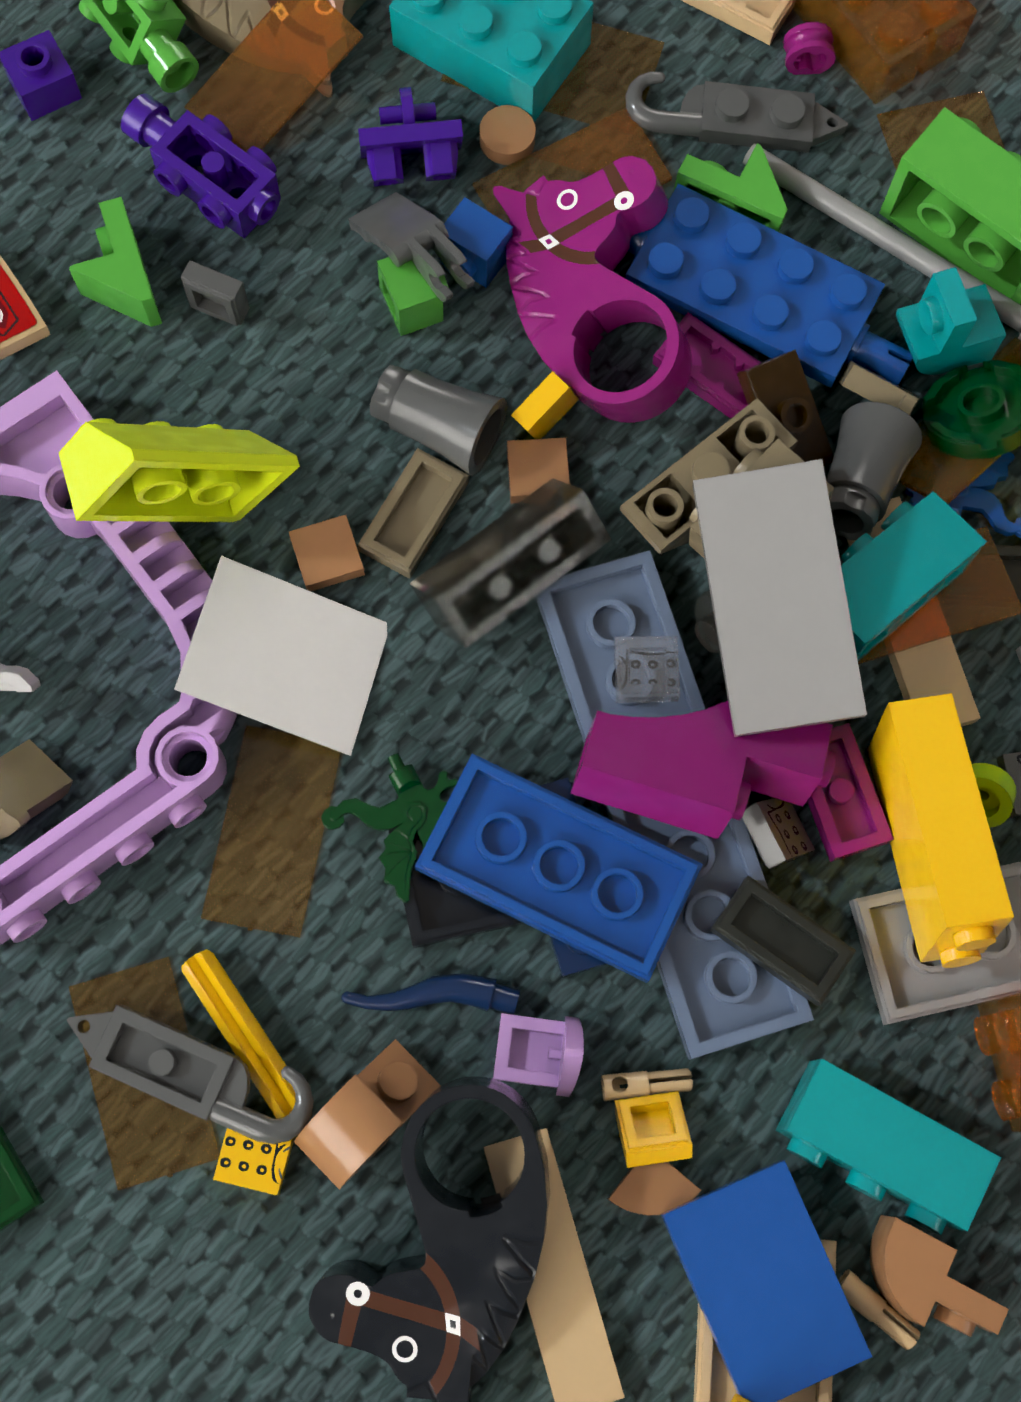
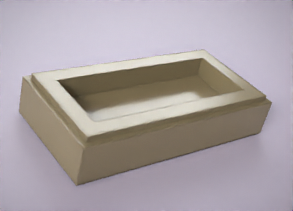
[357,448,469,579]

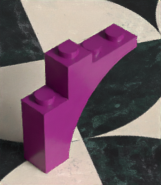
[570,701,837,839]

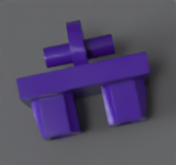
[358,87,463,187]

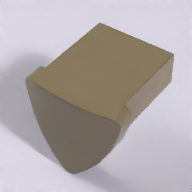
[838,360,920,416]
[0,739,73,840]

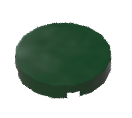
[922,360,1021,459]

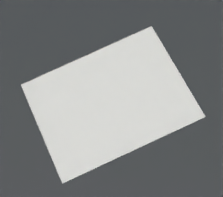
[174,556,387,756]

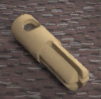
[601,1068,693,1101]
[838,1269,920,1350]

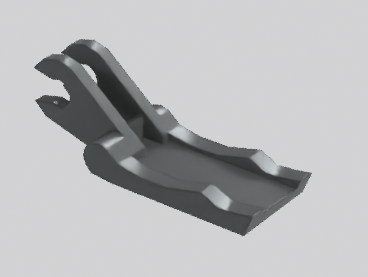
[348,192,475,302]

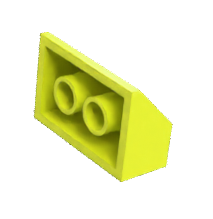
[58,418,300,522]

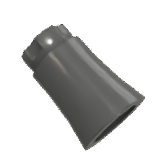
[369,365,507,476]
[826,402,922,540]

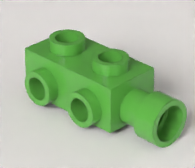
[79,0,199,93]

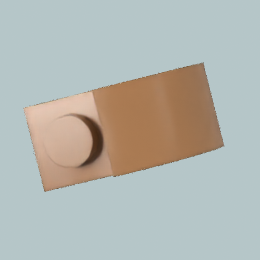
[294,1039,441,1190]
[870,1215,1009,1337]

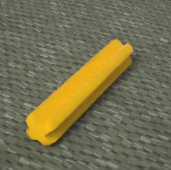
[181,949,296,1119]

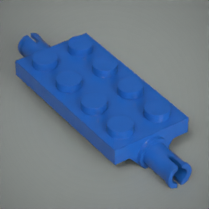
[625,183,913,388]

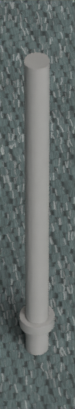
[743,143,1021,340]

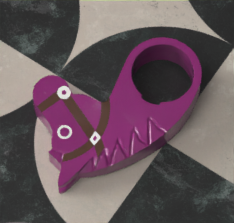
[493,156,692,423]

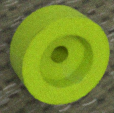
[972,763,1017,828]

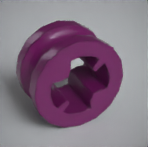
[783,22,836,75]

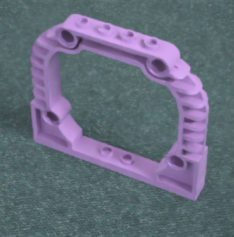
[0,370,238,945]

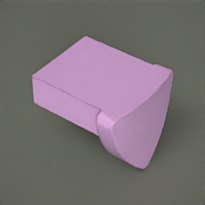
[493,1013,584,1097]

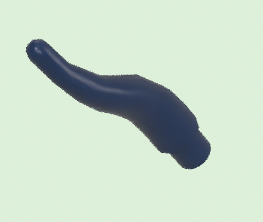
[341,973,520,1015]

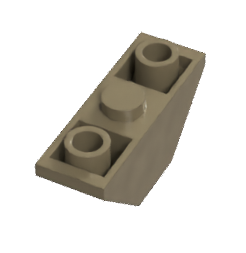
[620,398,798,554]

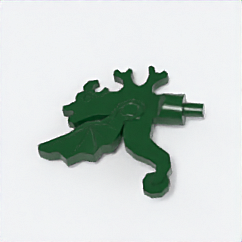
[321,753,458,904]

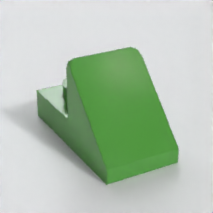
[673,143,788,232]
[69,197,162,327]

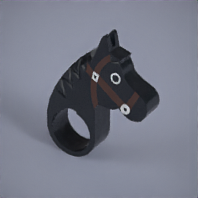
[309,1076,550,1402]

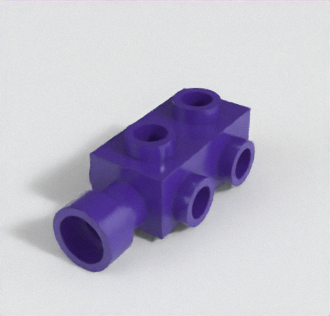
[121,93,281,239]

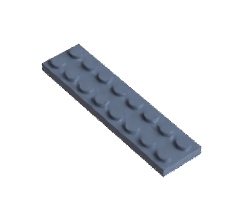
[534,550,814,1060]

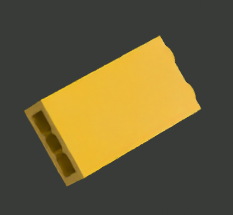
[867,693,1014,968]

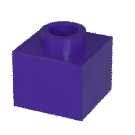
[0,30,82,121]

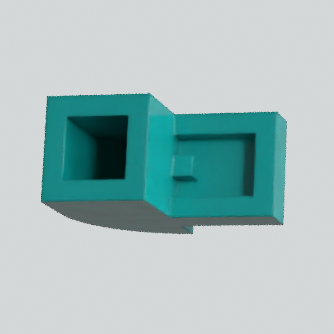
[896,267,1006,375]

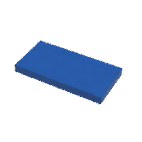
[415,754,703,983]

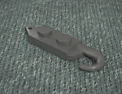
[625,72,848,153]
[67,1005,314,1145]

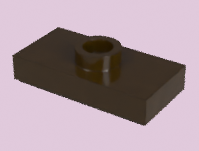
[737,349,834,466]

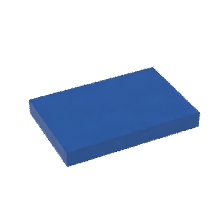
[661,1160,872,1402]

